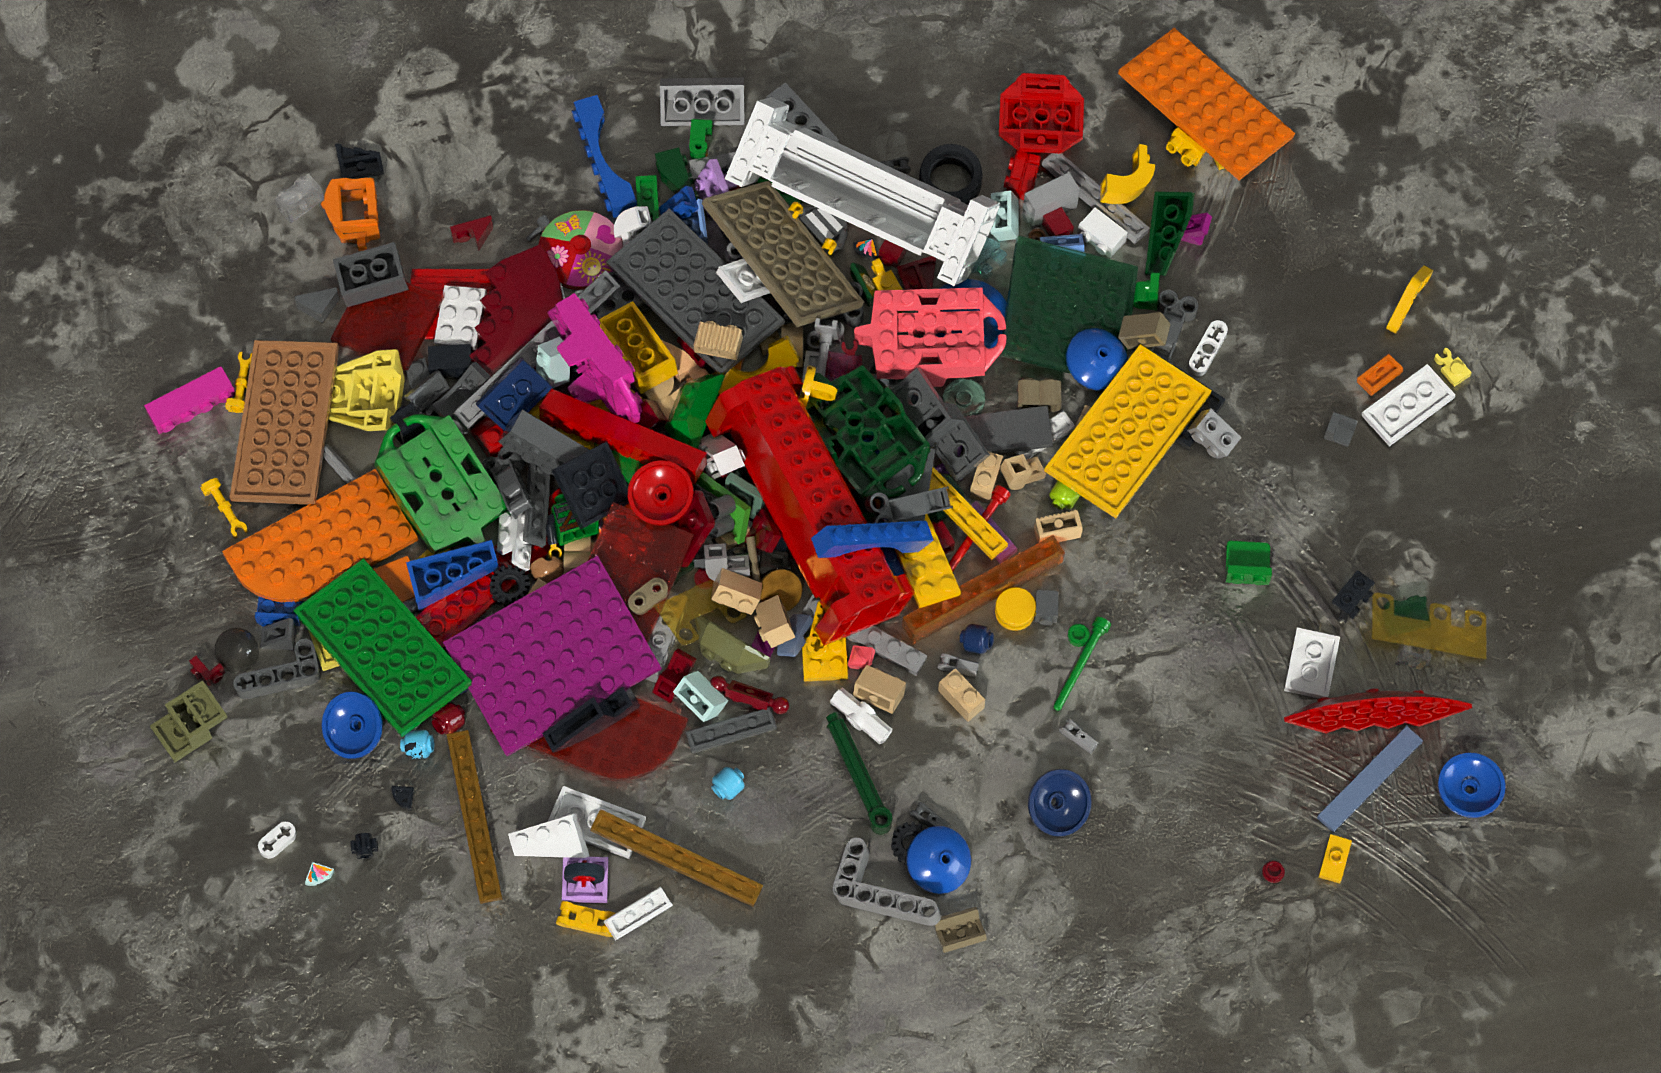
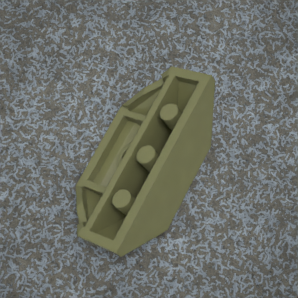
[694,612,770,674]

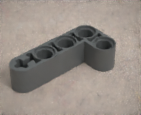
[233,639,321,699]

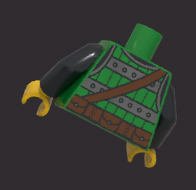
[545,494,610,560]

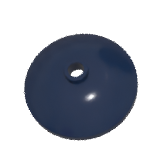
[1028,769,1091,836]

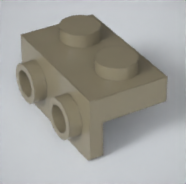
[935,907,987,953]

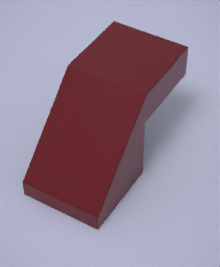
[652,648,696,703]

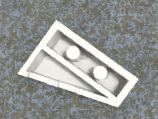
[508,813,589,858]

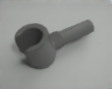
[526,215,550,242]

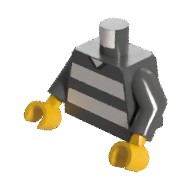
[788,202,848,255]

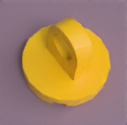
[799,365,837,408]

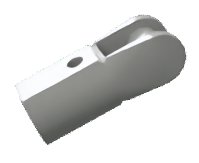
[937,653,979,678]
[1059,718,1099,754]

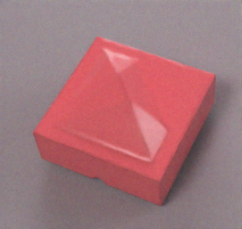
[847,645,875,670]

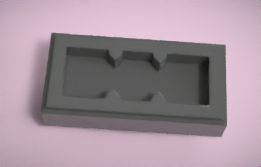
[404,370,450,411]

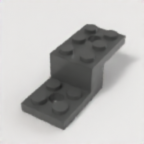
[891,368,990,482]

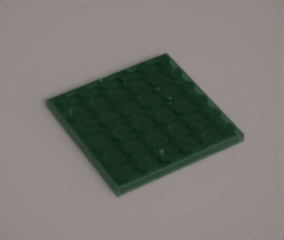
[999,236,1138,374]

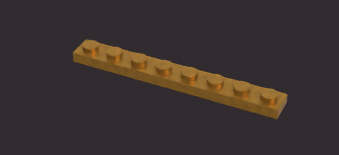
[446,730,502,904]
[590,809,763,907]

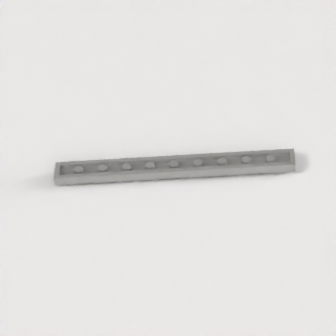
[452,270,620,430]

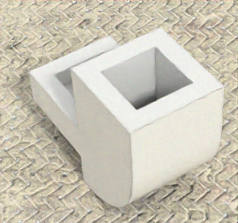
[614,206,652,247]

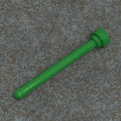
[1053,616,1111,711]

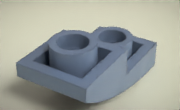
[776,614,813,657]

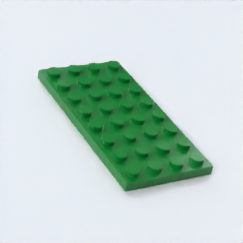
[293,558,472,737]

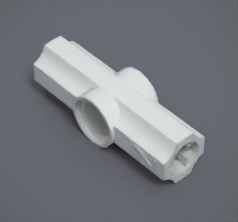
[830,687,892,745]

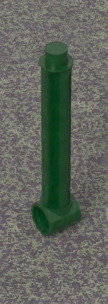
[826,712,892,835]

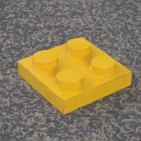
[802,637,848,682]

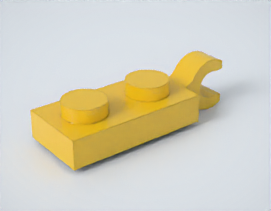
[871,258,903,313]

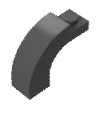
[425,361,491,420]

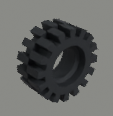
[490,565,530,607]
[891,822,926,865]

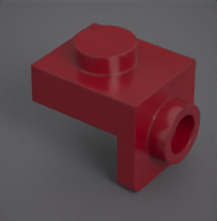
[189,656,225,687]

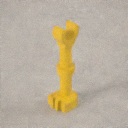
[225,352,252,413]
[200,478,248,538]

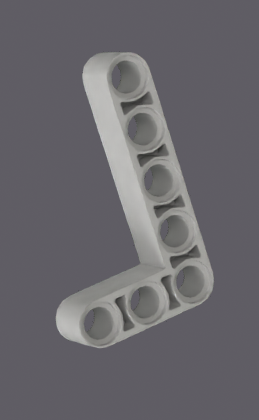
[832,837,941,926]

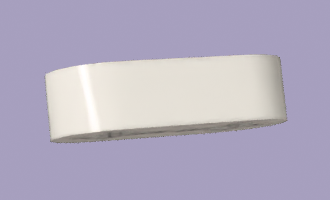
[258,822,297,859]

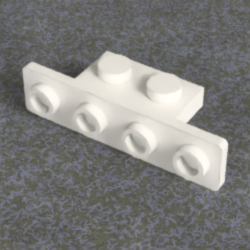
[497,511,532,571]

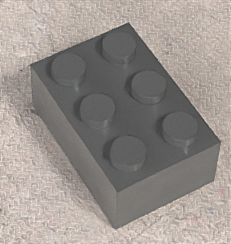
[333,242,408,307]

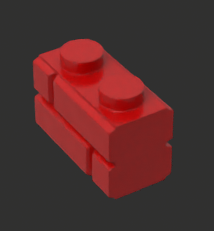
[1003,151,1041,200]

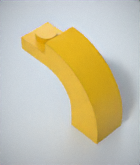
[1100,144,1155,204]

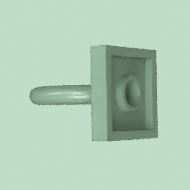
[724,466,765,521]

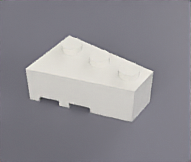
[698,434,745,480]

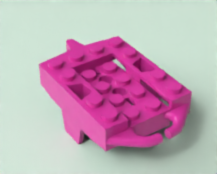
[547,293,643,423]

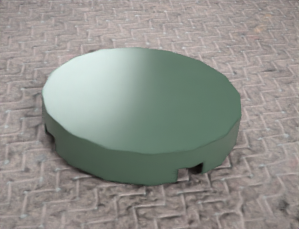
[943,378,985,416]

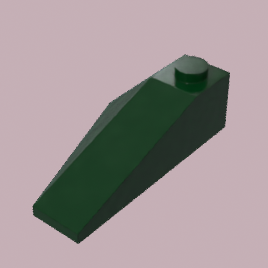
[1145,191,1195,276]

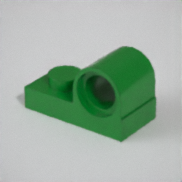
[1132,273,1160,311]

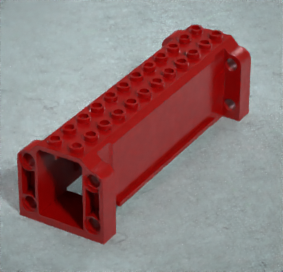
[705,366,915,646]

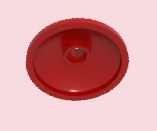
[628,460,694,526]

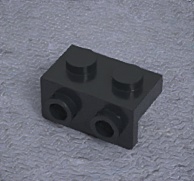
[1332,571,1375,624]

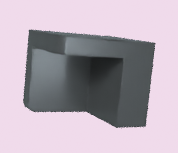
[1324,412,1358,447]

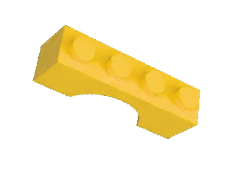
[712,335,800,394]

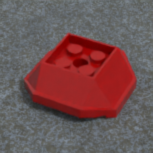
[999,73,1084,154]

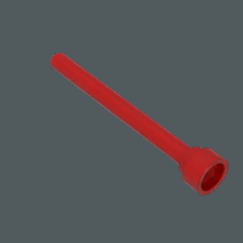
[949,485,1011,572]

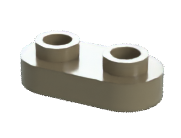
[628,578,668,615]

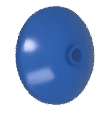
[1066,328,1128,391]
[322,692,383,759]
[1438,753,1505,818]
[907,826,971,894]

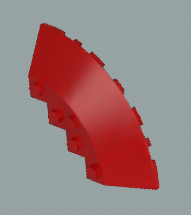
[1284,688,1472,734]

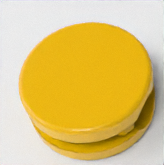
[995,587,1036,631]

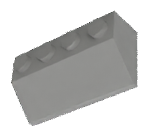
[660,77,744,126]

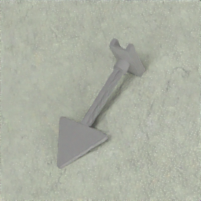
[807,318,840,403]

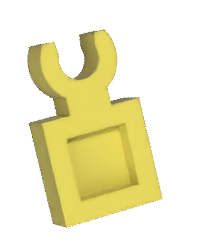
[1434,348,1472,387]

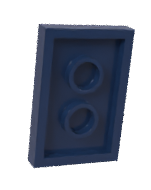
[476,357,553,430]

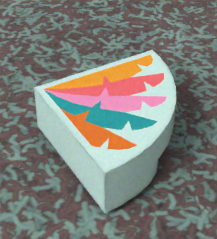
[305,862,334,886]

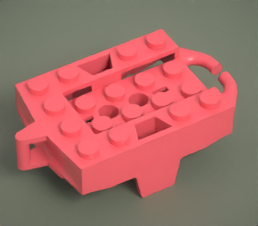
[854,288,1007,387]

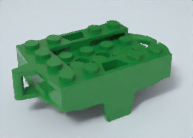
[375,414,507,555]

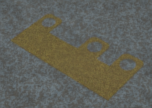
[654,565,762,646]
[1372,593,1486,659]

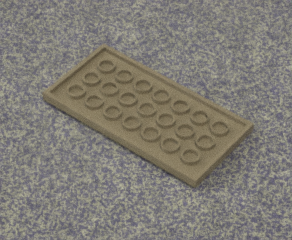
[702,181,864,327]

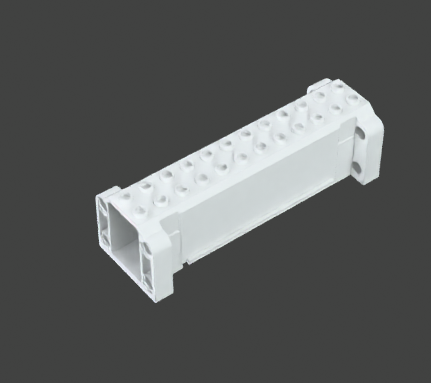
[725,97,1000,286]

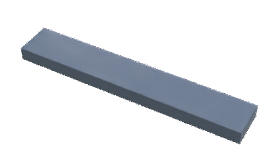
[1317,726,1423,833]

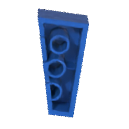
[406,540,499,611]

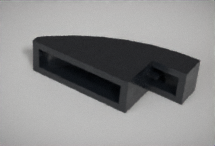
[542,686,641,753]

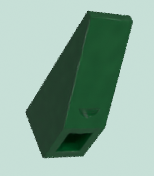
[655,147,699,200]

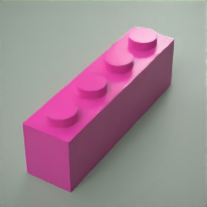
[144,366,235,434]

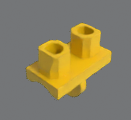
[1166,127,1206,167]

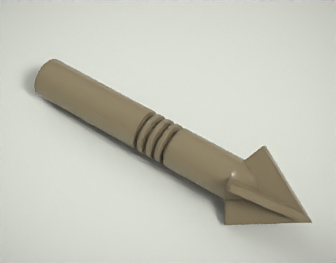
[746,536,761,582]

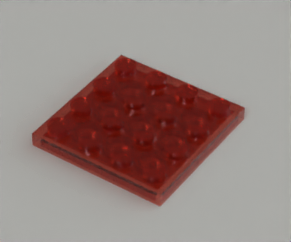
[330,282,444,371]

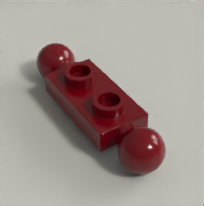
[710,676,789,714]

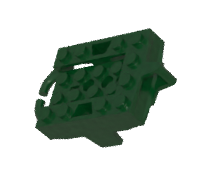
[806,365,931,503]

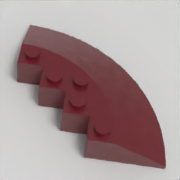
[469,244,563,378]

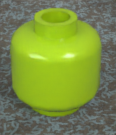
[1049,480,1081,510]

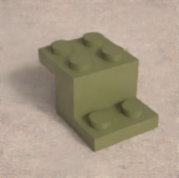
[150,680,228,763]

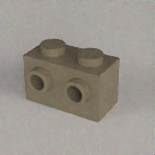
[1118,312,1170,349]

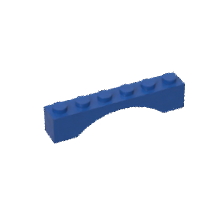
[571,95,637,218]
[811,521,934,558]

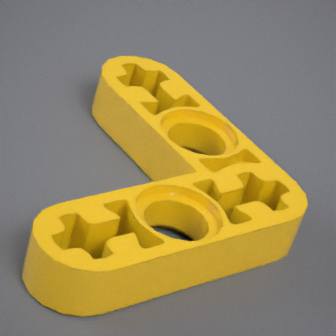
[1386,265,1433,334]

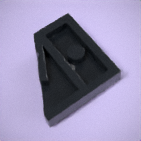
[335,143,384,179]

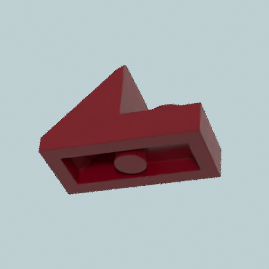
[450,215,493,251]

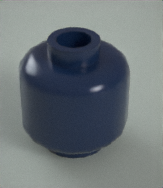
[960,624,994,654]

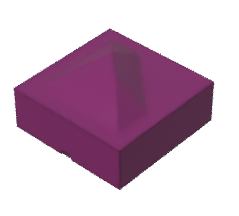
[751,631,776,659]

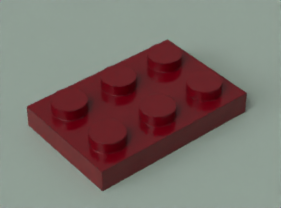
[671,490,716,567]

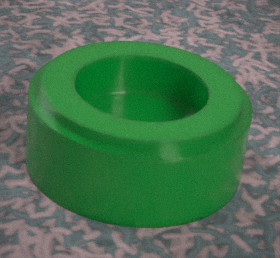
[1067,624,1090,647]

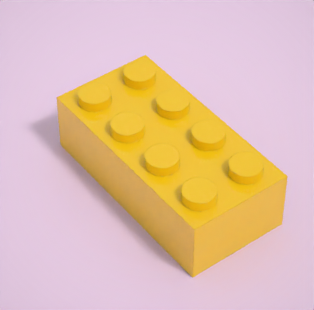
[598,301,678,394]

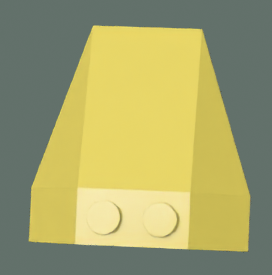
[329,349,405,431]

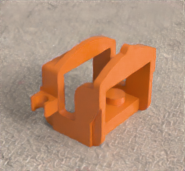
[321,178,380,251]

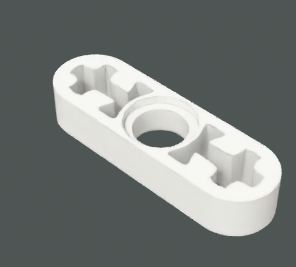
[1188,320,1228,376]

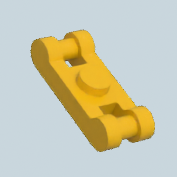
[556,901,616,937]

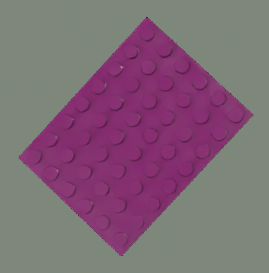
[443,556,662,757]

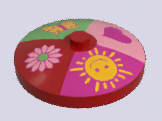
[539,210,623,290]

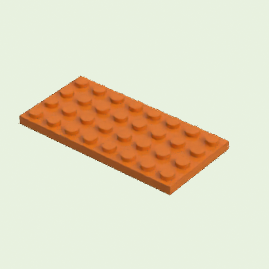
[1118,28,1295,181]

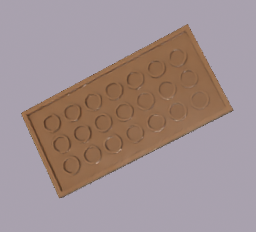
[230,340,339,505]

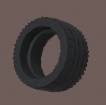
[919,144,983,205]

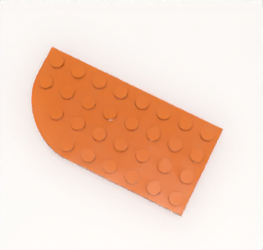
[222,469,418,602]

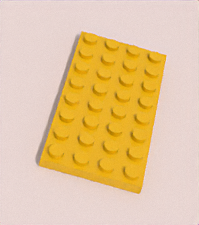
[1044,344,1212,518]

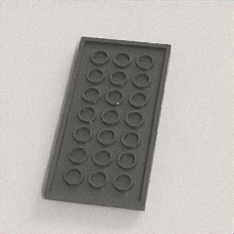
[606,209,785,375]

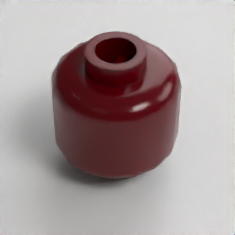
[432,702,465,735]

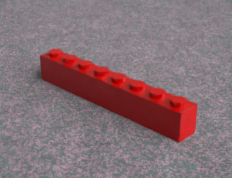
[539,389,707,484]

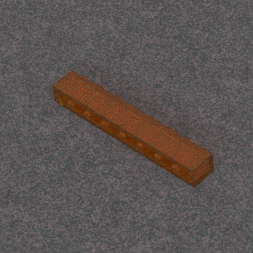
[902,535,1065,644]

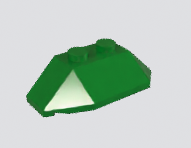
[665,374,725,449]

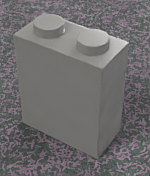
[1022,172,1080,229]

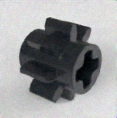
[350,833,378,859]

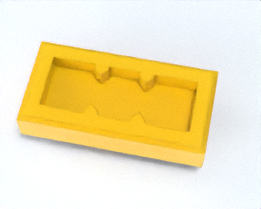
[1318,834,1352,884]

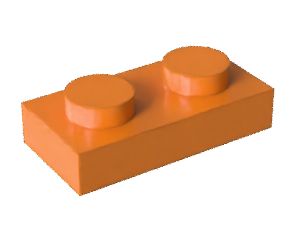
[1357,354,1403,396]

